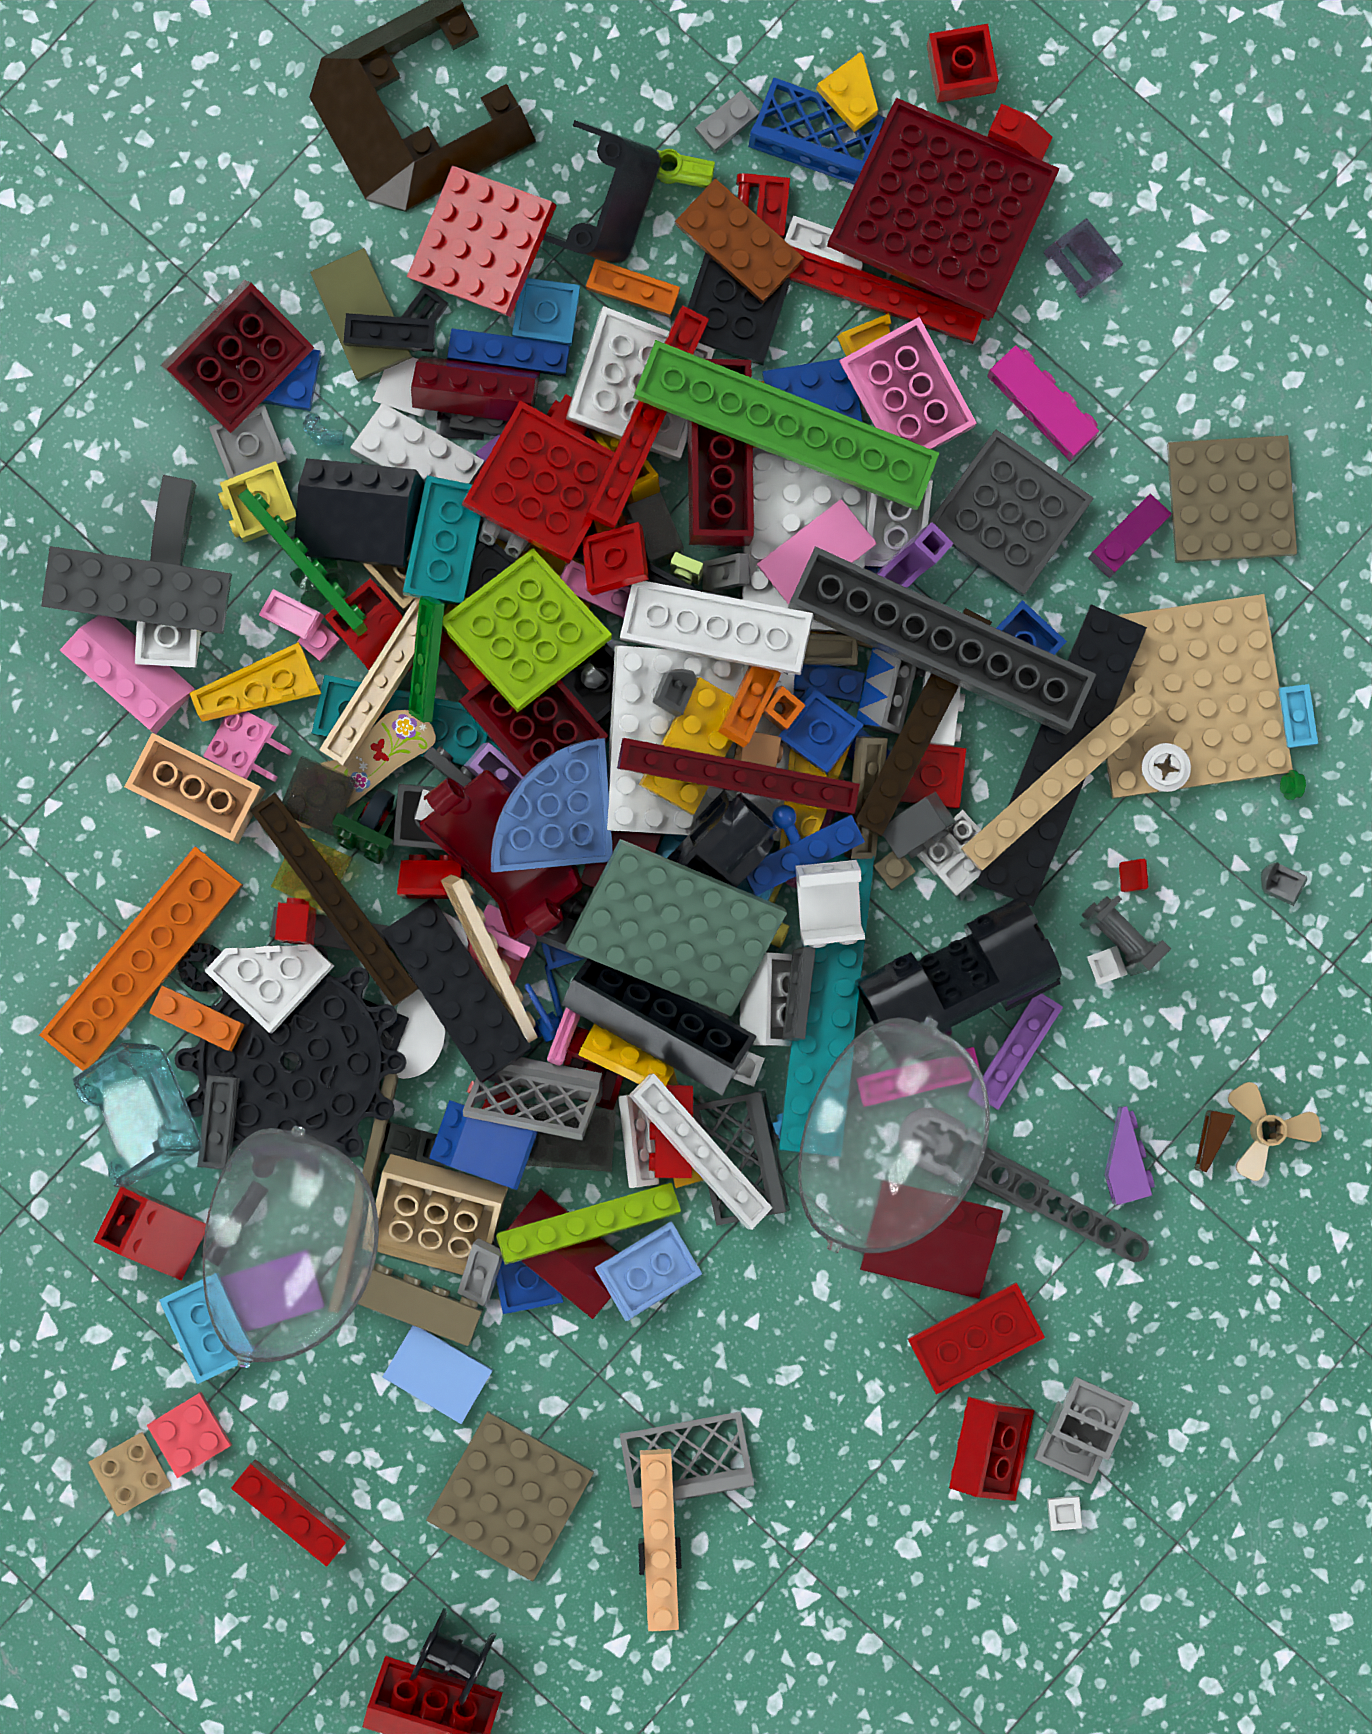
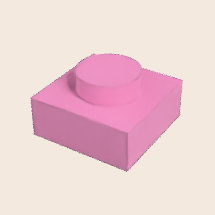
[297,623,341,662]

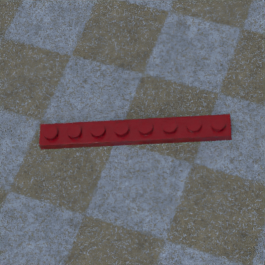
[617,738,860,814]

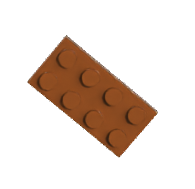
[675,178,804,304]

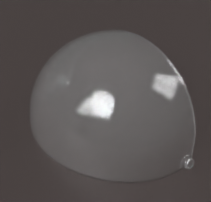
[798,1017,990,1253]
[202,1126,379,1368]

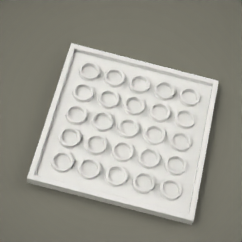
[607,646,795,841]

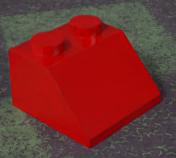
[397,855,464,899]

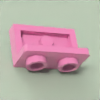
[483,904,537,961]

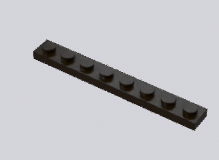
[855,608,992,837]
[250,792,419,1007]

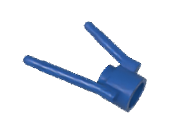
[524,964,563,1042]

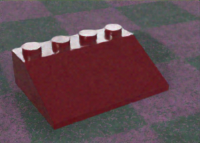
[160,280,314,433]
[459,678,609,777]
[860,1180,1003,1299]

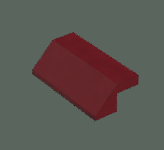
[497,1189,619,1319]

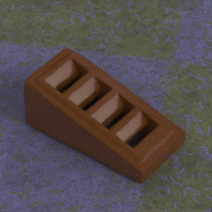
[1194,1110,1235,1172]

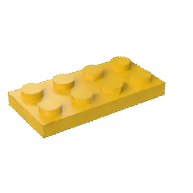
[639,677,734,815]

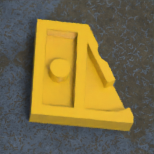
[816,52,878,132]

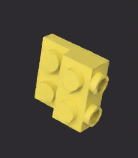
[218,461,296,543]

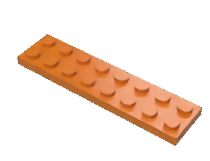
[39,847,243,1074]

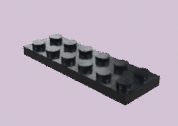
[381,898,533,1083]

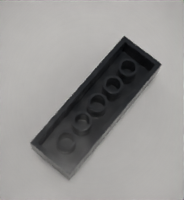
[561,958,757,1095]

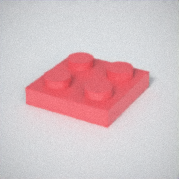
[146,1392,232,1478]

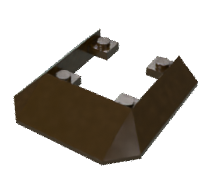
[309,0,536,212]

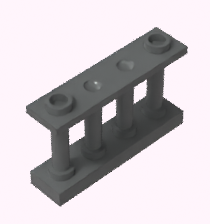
[1079,895,1171,976]

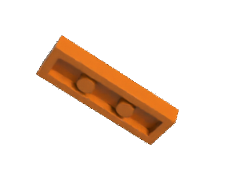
[586,259,680,318]
[718,665,781,748]
[149,985,245,1052]

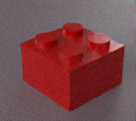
[926,24,999,103]

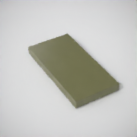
[310,248,412,382]

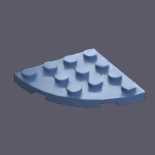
[491,738,613,872]

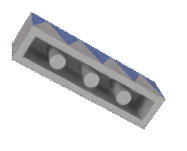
[856,647,916,734]

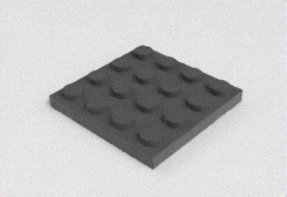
[928,429,1094,596]

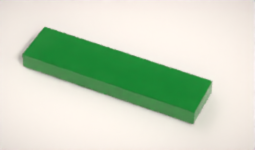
[408,596,445,723]

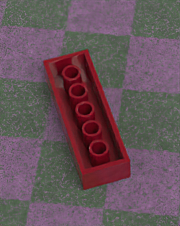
[688,359,754,546]

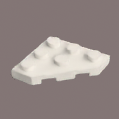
[205,944,334,1033]

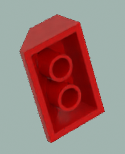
[949,1397,1034,1501]

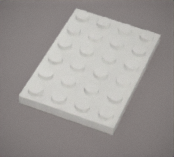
[742,448,867,633]

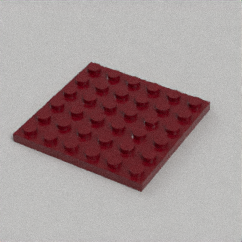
[827,97,1060,319]

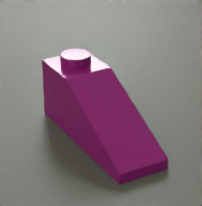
[1088,493,1172,579]

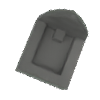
[652,669,697,717]
[1261,862,1307,906]

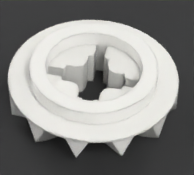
[1142,743,1191,792]

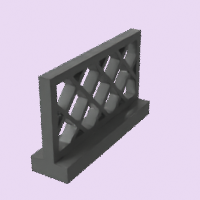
[693,1090,790,1226]

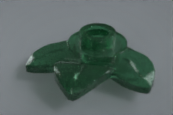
[290,557,349,608]

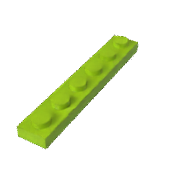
[496,1182,681,1265]

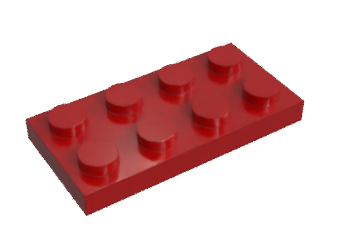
[907,1282,1045,1395]

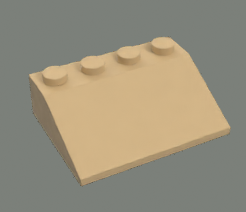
[365,1154,508,1275]

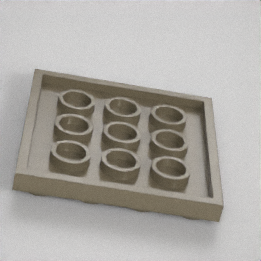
[1167,435,1297,563]
[426,1411,594,1582]

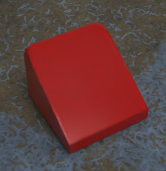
[1119,859,1149,892]

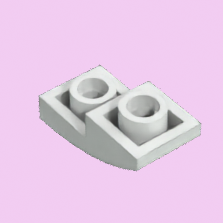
[917,810,981,876]

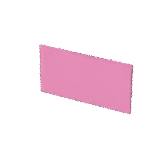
[756,499,877,605]

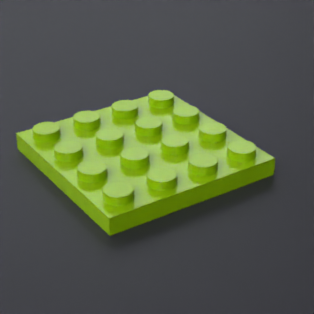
[442,548,612,712]

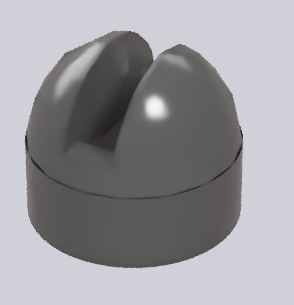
[580,662,607,689]

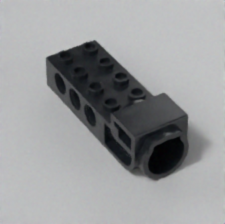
[667,790,777,888]

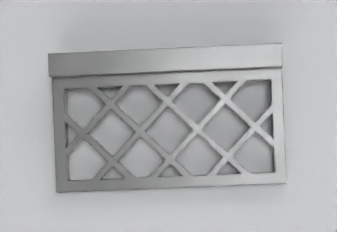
[463,1057,603,1140]
[620,1412,754,1509]

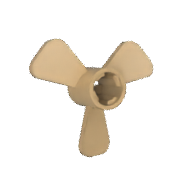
[1228,1082,1322,1181]

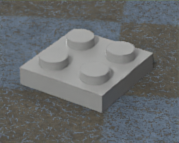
[209,405,288,479]

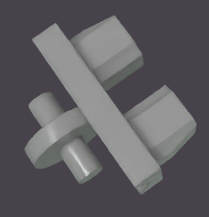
[478,517,531,559]

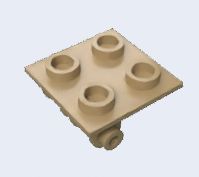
[88,1432,171,1517]

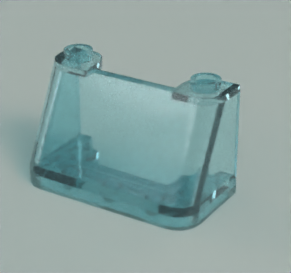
[72,1042,202,1187]

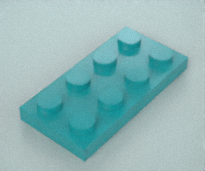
[403,475,481,605]

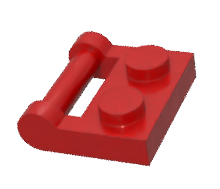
[736,173,790,239]

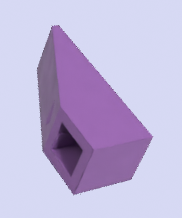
[1104,1106,1155,1205]

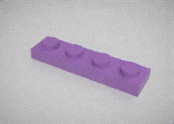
[971,994,1063,1110]

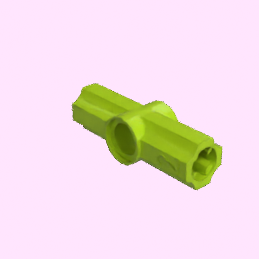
[657,149,715,188]

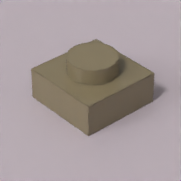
[873,851,916,890]

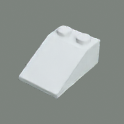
[865,478,933,567]
[135,621,201,667]

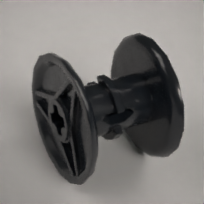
[409,1608,497,1706]

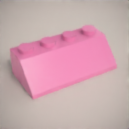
[60,615,196,734]

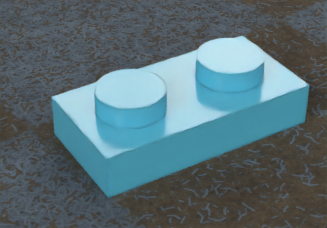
[1278,684,1318,748]

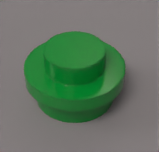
[1280,770,1306,800]

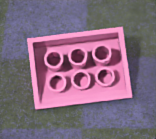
[839,317,977,450]

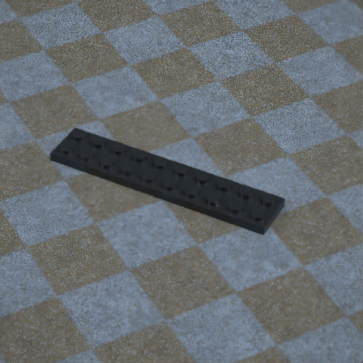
[976,604,1147,907]

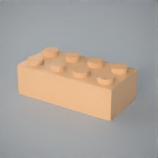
[124,733,266,844]

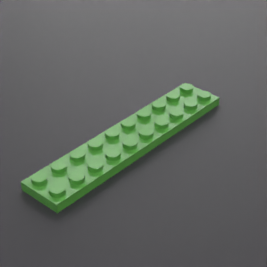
[633,340,939,511]

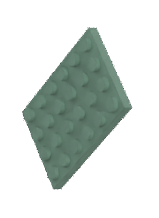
[566,839,787,1016]

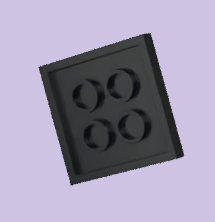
[687,252,791,365]

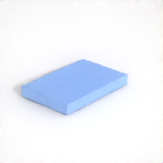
[595,1221,702,1321]
[382,1325,493,1424]

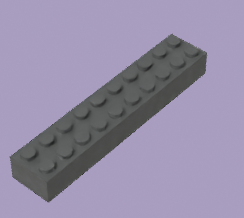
[788,546,1096,734]

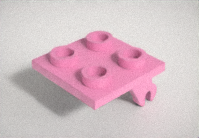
[203,711,293,782]

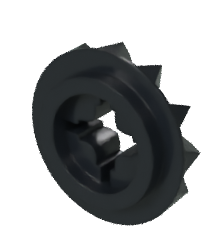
[177,943,221,992]

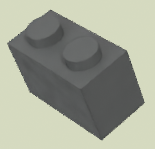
[883,792,955,859]

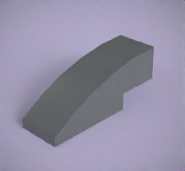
[150,475,197,566]

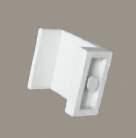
[795,860,865,948]

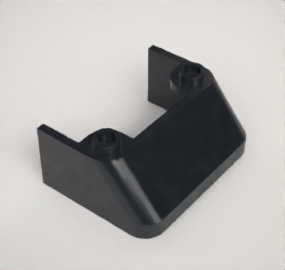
[543,120,662,263]

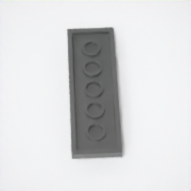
[41,546,232,634]

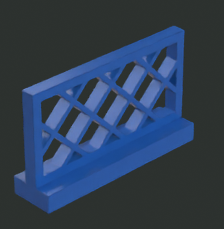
[748,77,885,185]

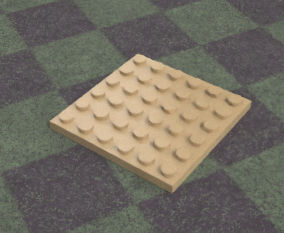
[1106,594,1293,799]

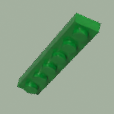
[238,489,368,637]

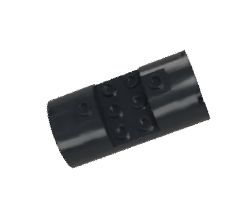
[855,897,1062,1067]

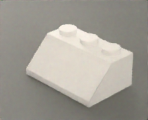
[740,953,792,1046]

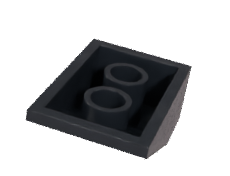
[560,643,615,724]

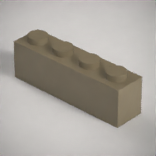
[353,1263,484,1346]

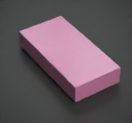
[259,589,324,642]

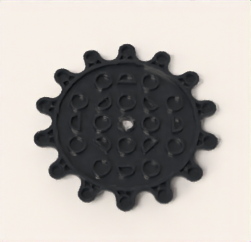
[174,945,407,1178]

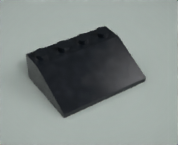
[294,458,425,568]

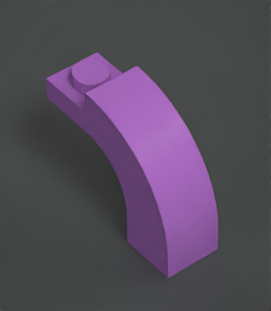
[876,522,954,588]

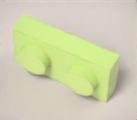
[670,552,703,585]

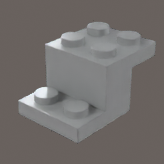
[1034,1376,1133,1485]

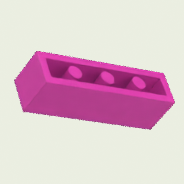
[987,345,1099,462]

